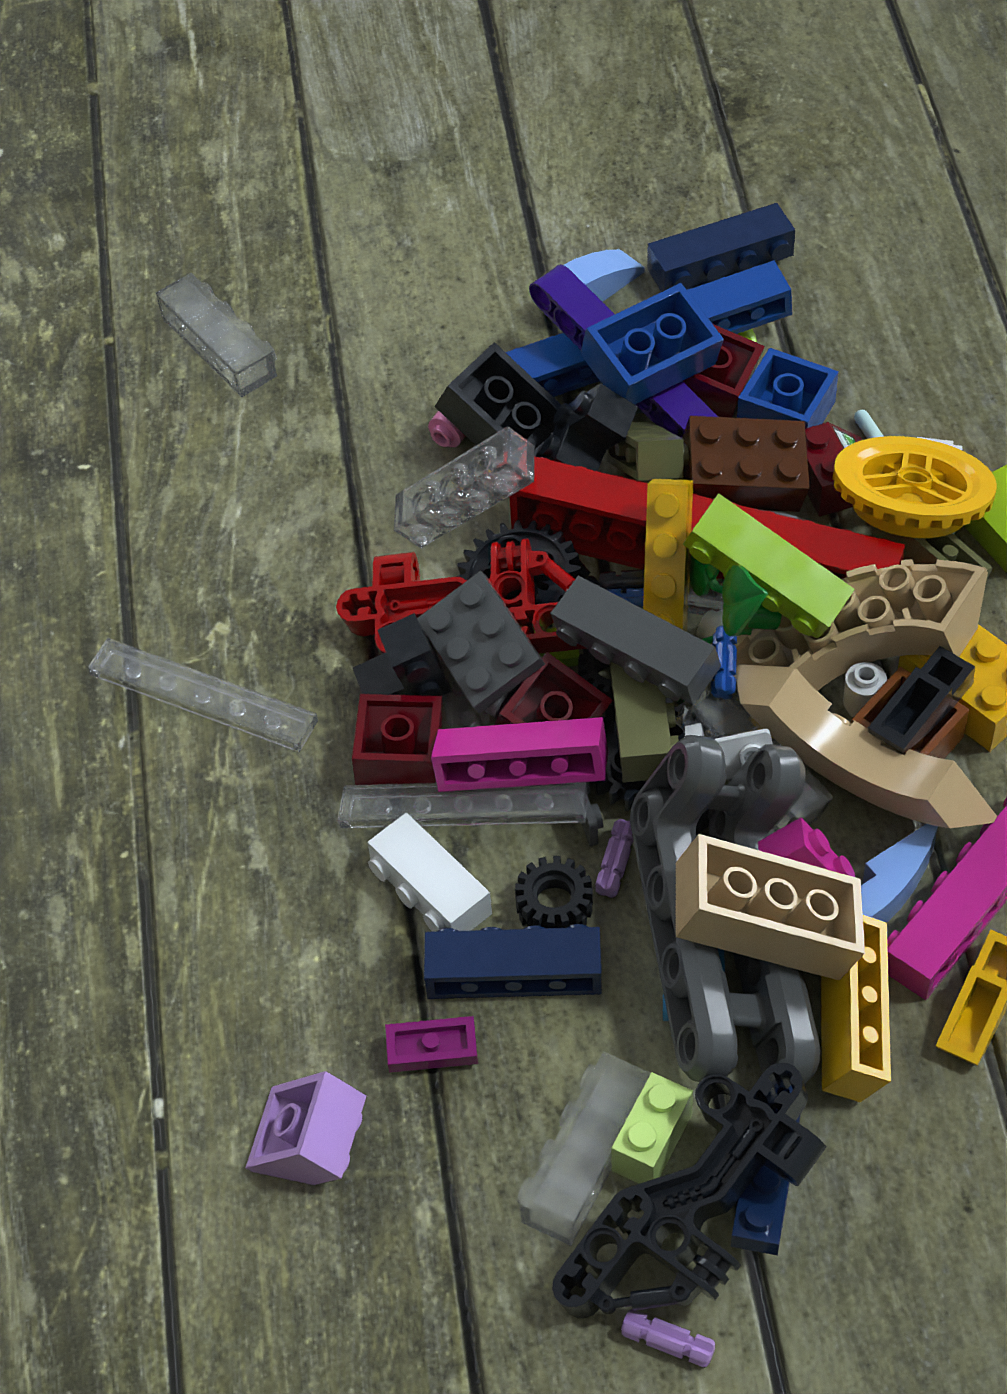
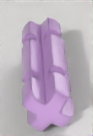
[595,819,634,898]
[621,1309,715,1367]

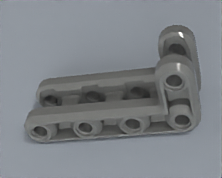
[630,735,820,1084]

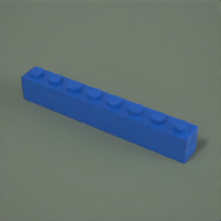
[506,260,792,397]

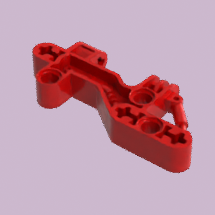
[336,538,587,654]

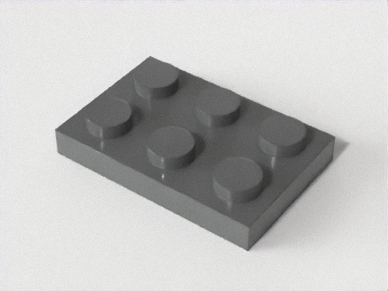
[417,571,545,713]

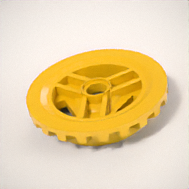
[832,436,997,538]

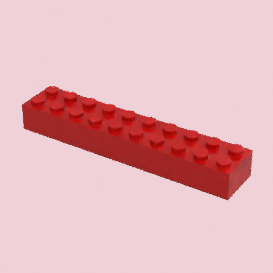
[509,454,905,586]

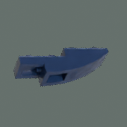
[730,1085,801,1256]

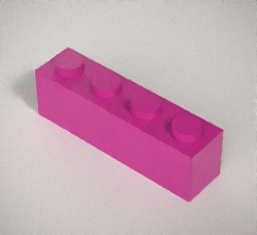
[431,717,609,792]

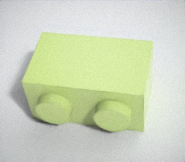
[611,1072,693,1184]

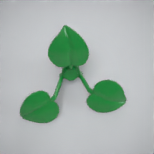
[676,555,782,715]

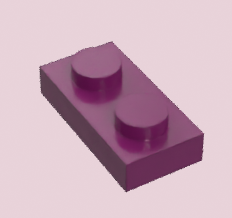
[385,1016,478,1073]

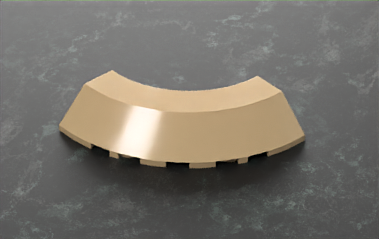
[734,559,988,694]
[736,664,997,828]

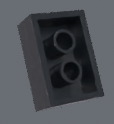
[434,342,561,480]

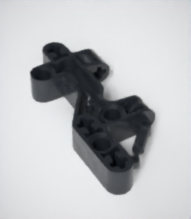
[552,1063,826,1318]

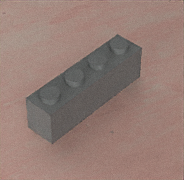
[550,575,721,705]

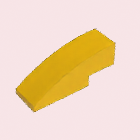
[936,929,1007,1066]

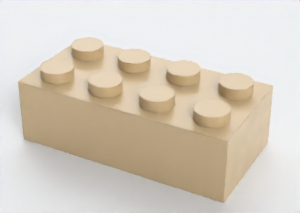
[676,834,865,980]

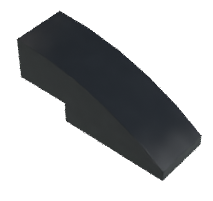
[868,646,975,753]

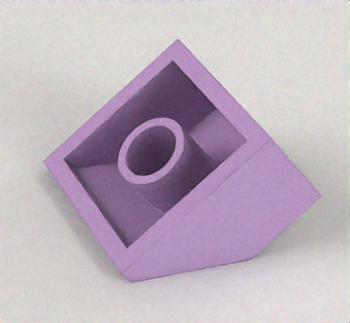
[246,1071,366,1185]

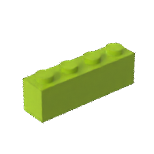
[683,493,855,639]

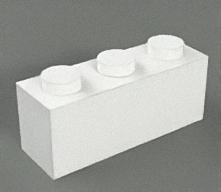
[367,812,492,932]

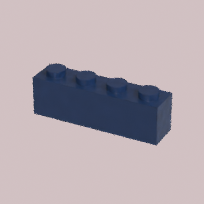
[647,203,795,292]
[424,924,602,999]

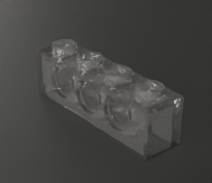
[394,426,534,548]

